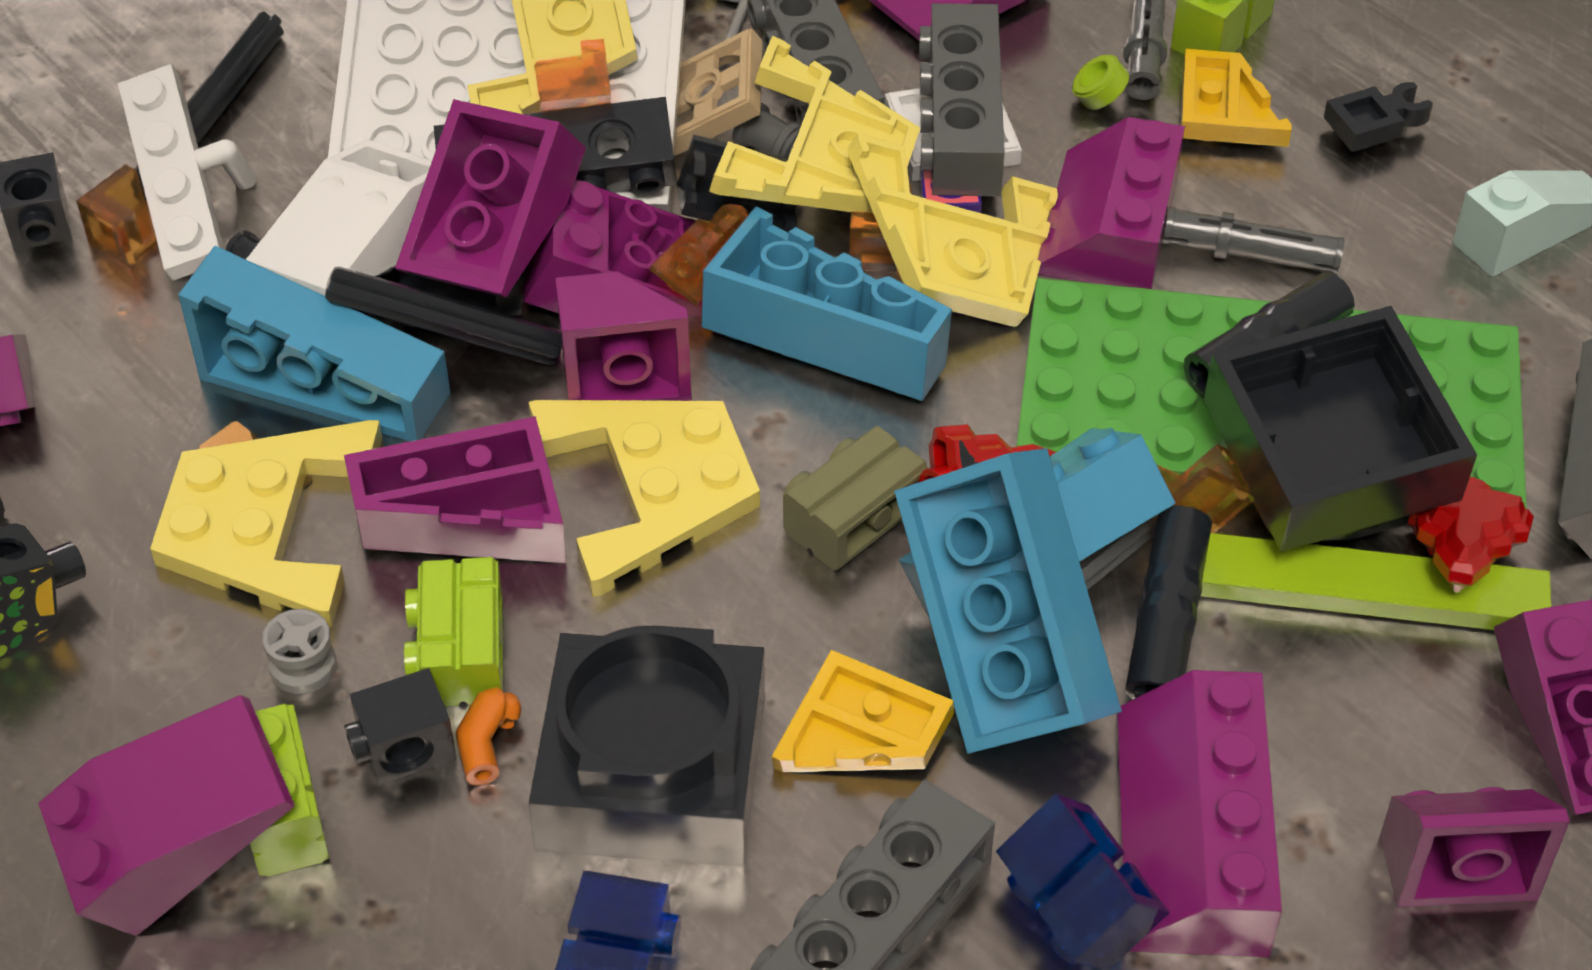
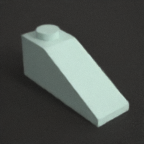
[1452,170,1592,277]

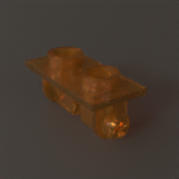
[649,204,749,306]

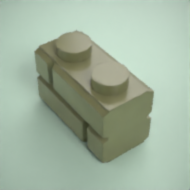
[783,425,928,571]

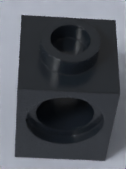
[0,152,72,251]
[344,668,457,786]

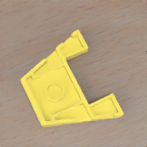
[467,0,638,114]
[709,36,921,215]
[847,133,1058,327]
[528,400,760,597]
[150,420,382,628]

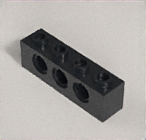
[433,97,677,194]

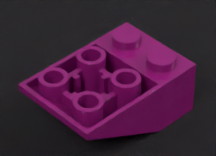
[524,180,715,317]
[1494,599,1592,816]

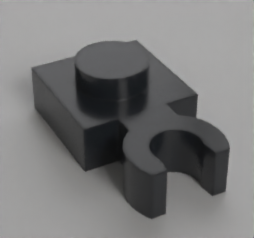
[1323,82,1433,152]

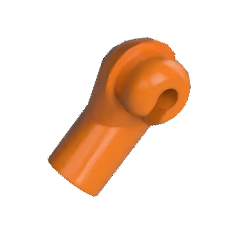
[456,687,522,785]

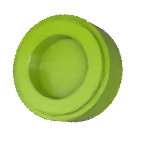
[1072,54,1129,110]

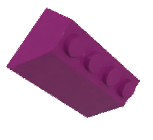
[1116,670,1282,958]

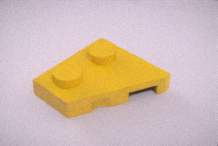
[1180,49,1292,147]
[771,650,954,772]

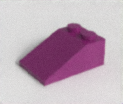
[395,99,586,297]
[38,695,295,936]

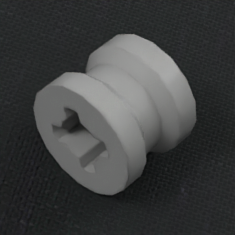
[262,609,337,694]

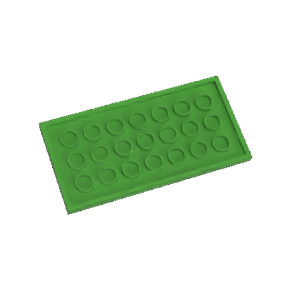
[1016,278,1527,509]

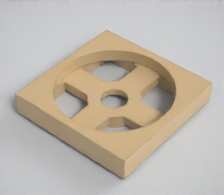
[674,28,762,157]

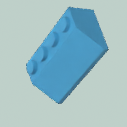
[894,448,1122,754]

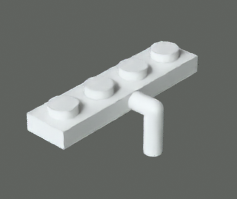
[118,64,257,281]

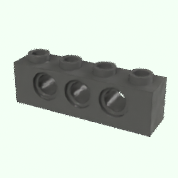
[747,0,885,124]
[919,3,1005,196]
[750,779,995,970]

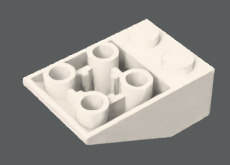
[246,139,432,296]

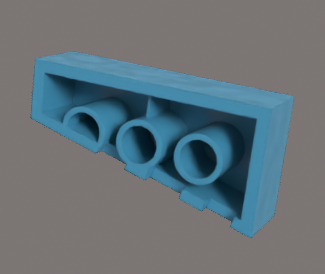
[702,206,952,401]
[178,246,450,442]
[898,428,1176,620]

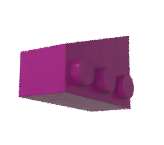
[344,416,566,563]

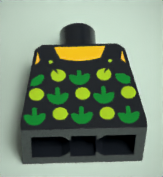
[0,523,86,658]

